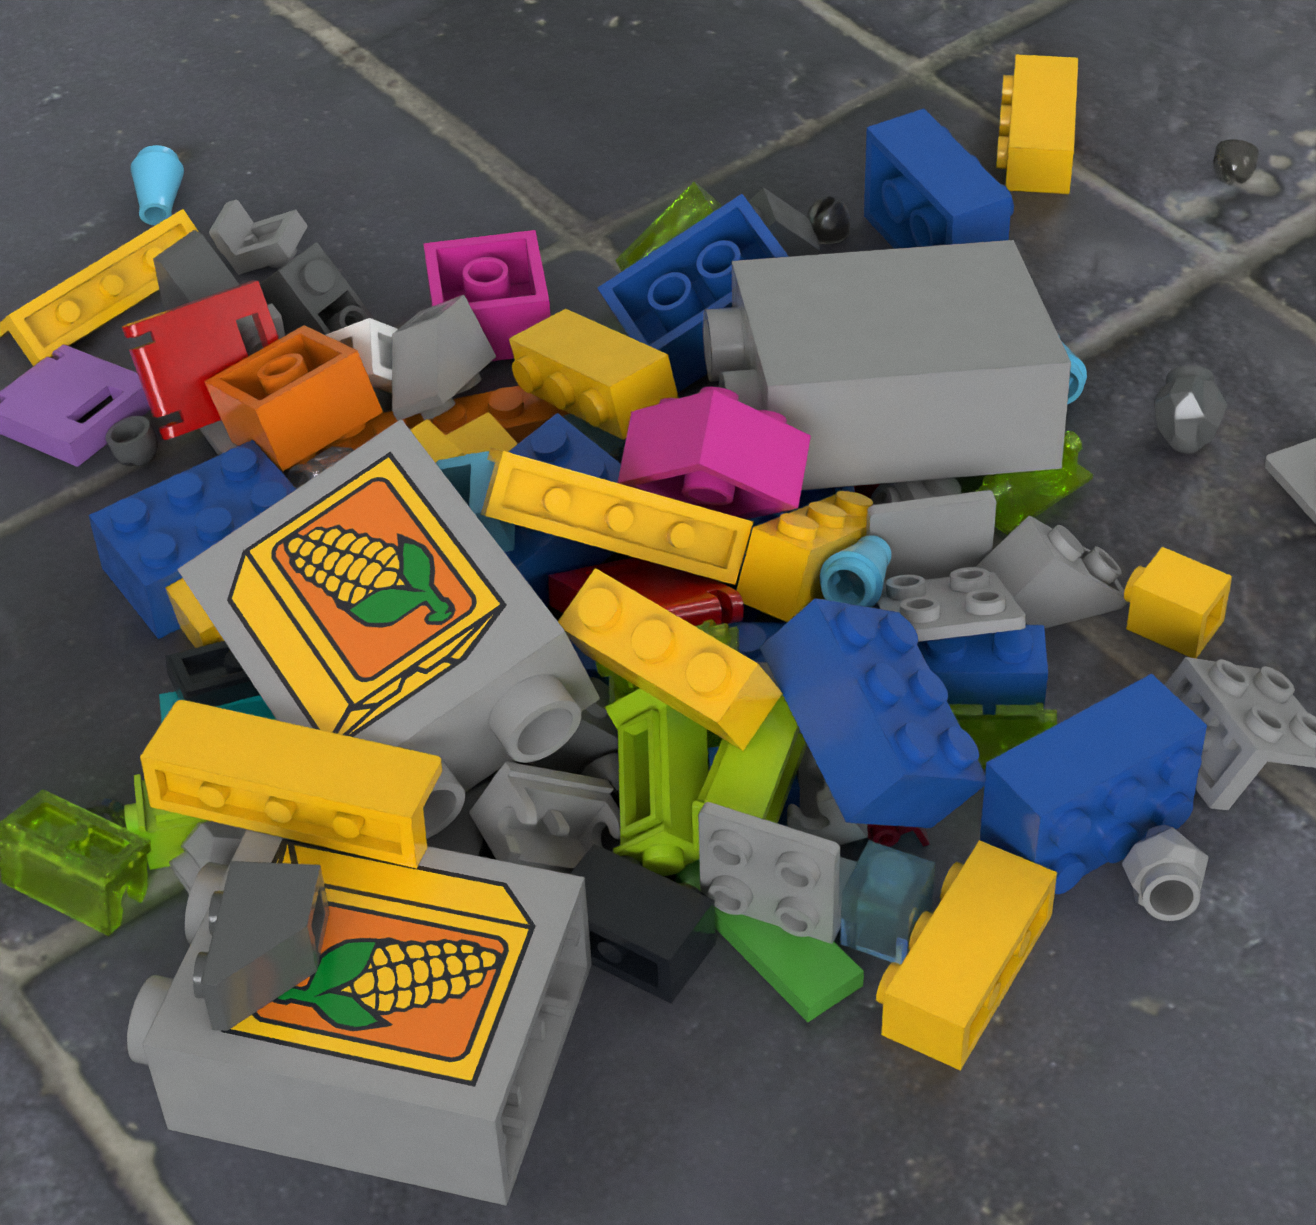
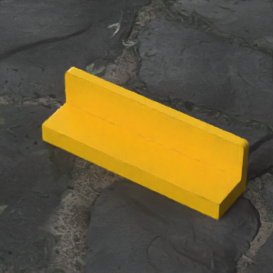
[0,209,199,366]
[481,447,753,585]
[140,700,442,869]

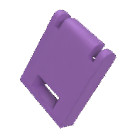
[0,345,151,467]

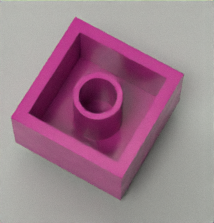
[423,230,551,361]
[617,387,811,519]

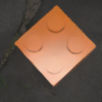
[205,325,383,472]

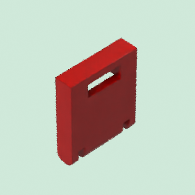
[122,281,279,440]
[548,557,744,629]

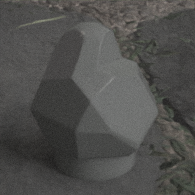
[1154,365,1227,454]

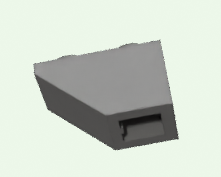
[392,295,496,421]
[976,515,1129,629]

